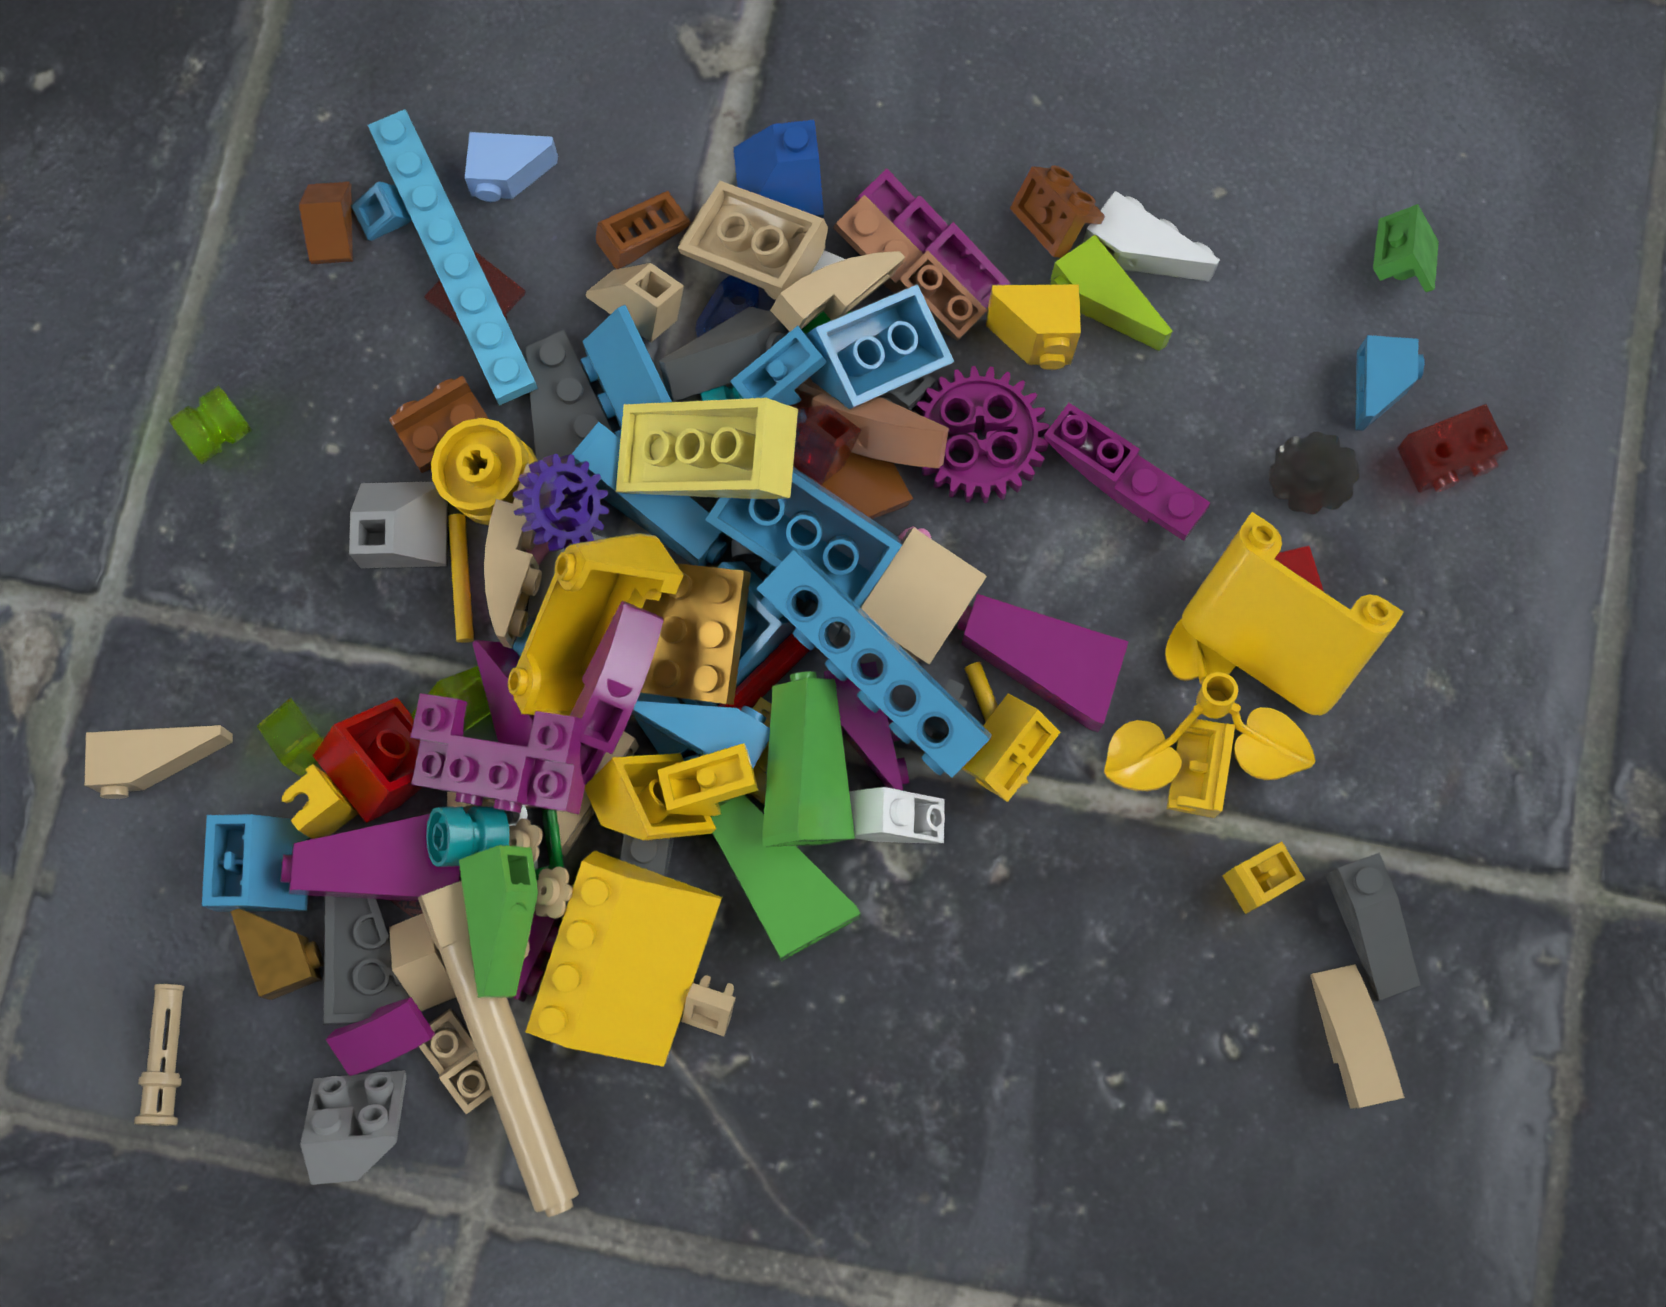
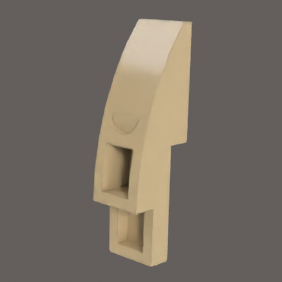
[484,463,542,648]

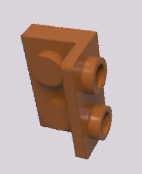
[1010,165,1105,258]
[389,376,489,473]

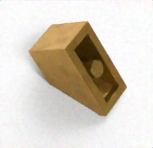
[230,908,324,1000]

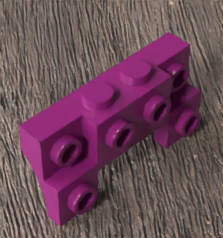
[411,693,585,815]

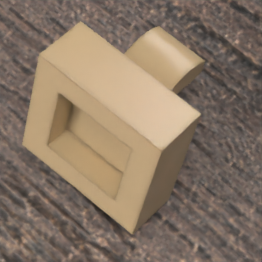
[681,975,736,1036]

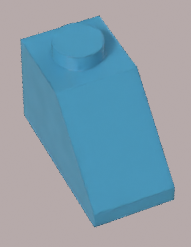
[1355,335,1424,431]

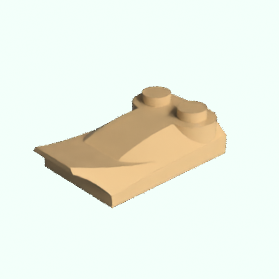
[678,181,828,300]

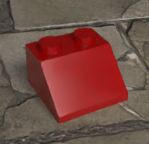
[312,697,423,823]

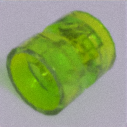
[168,385,253,465]

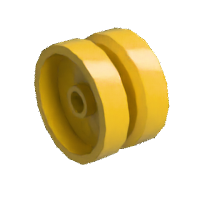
[431,418,538,526]

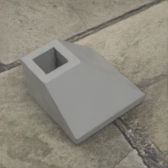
[349,482,448,568]
[300,1070,407,1185]

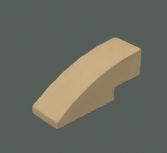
[770,251,905,332]
[1310,964,1404,1109]

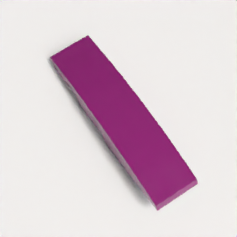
[855,168,1010,308]

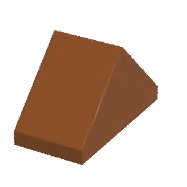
[299,182,353,264]

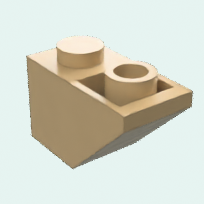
[586,263,684,342]

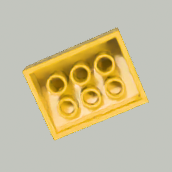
[525,850,722,1067]

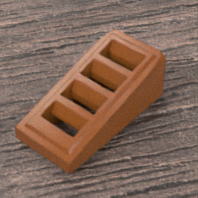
[596,191,690,269]

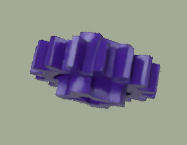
[513,454,609,551]

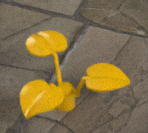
[1104,618,1316,791]

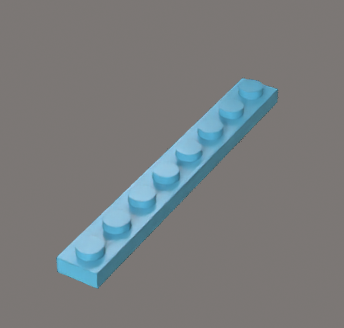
[368,109,538,406]

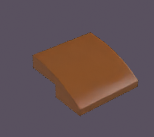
[793,445,913,519]

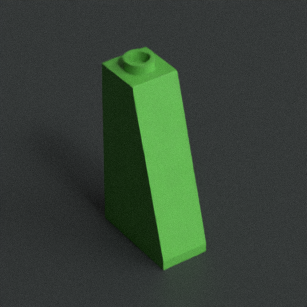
[762,671,855,847]
[711,795,861,962]

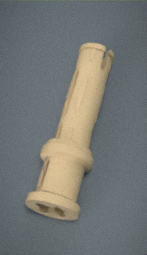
[134,984,185,1126]

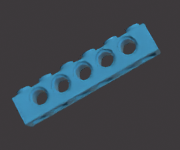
[757,549,992,778]

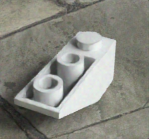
[1083,191,1220,281]

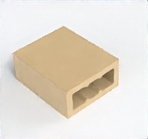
[860,527,987,665]

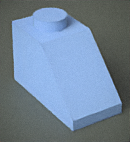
[465,132,558,202]

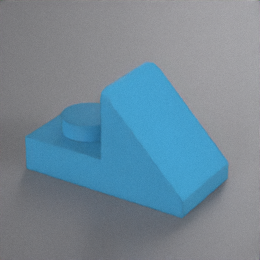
[730,326,827,406]

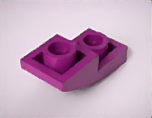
[326,997,435,1077]

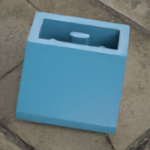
[202,815,310,912]

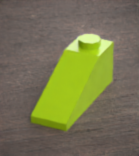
[1051,235,1173,351]

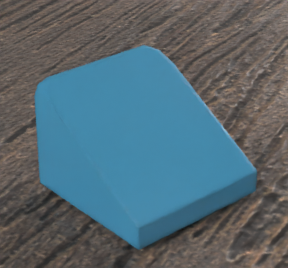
[351,181,412,241]

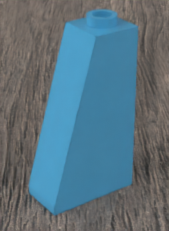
[572,422,728,566]

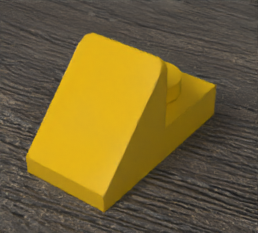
[657,743,758,816]

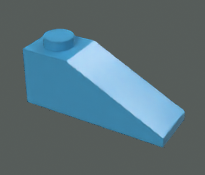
[631,701,770,768]

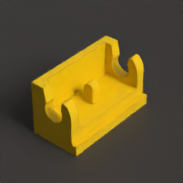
[961,693,1061,802]
[1166,719,1235,818]
[282,764,359,839]

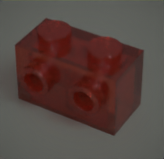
[1397,404,1508,493]

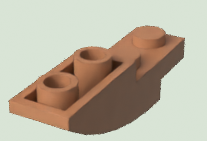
[833,195,987,341]
[789,377,949,468]

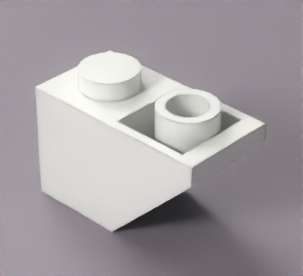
[849,787,945,844]

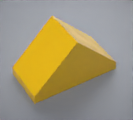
[1222,841,1305,914]

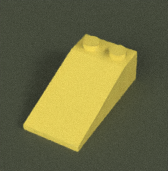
[616,398,798,499]

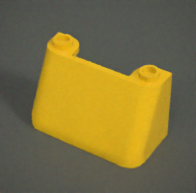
[1182,512,1404,716]
[508,533,684,716]

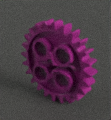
[916,366,1049,503]

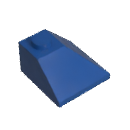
[733,120,824,218]

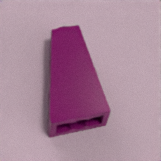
[957,594,1129,732]
[281,814,460,901]

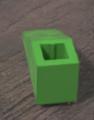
[459,845,538,998]

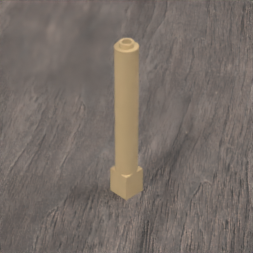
[418,881,579,1217]

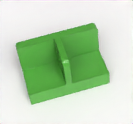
[1373,204,1439,293]

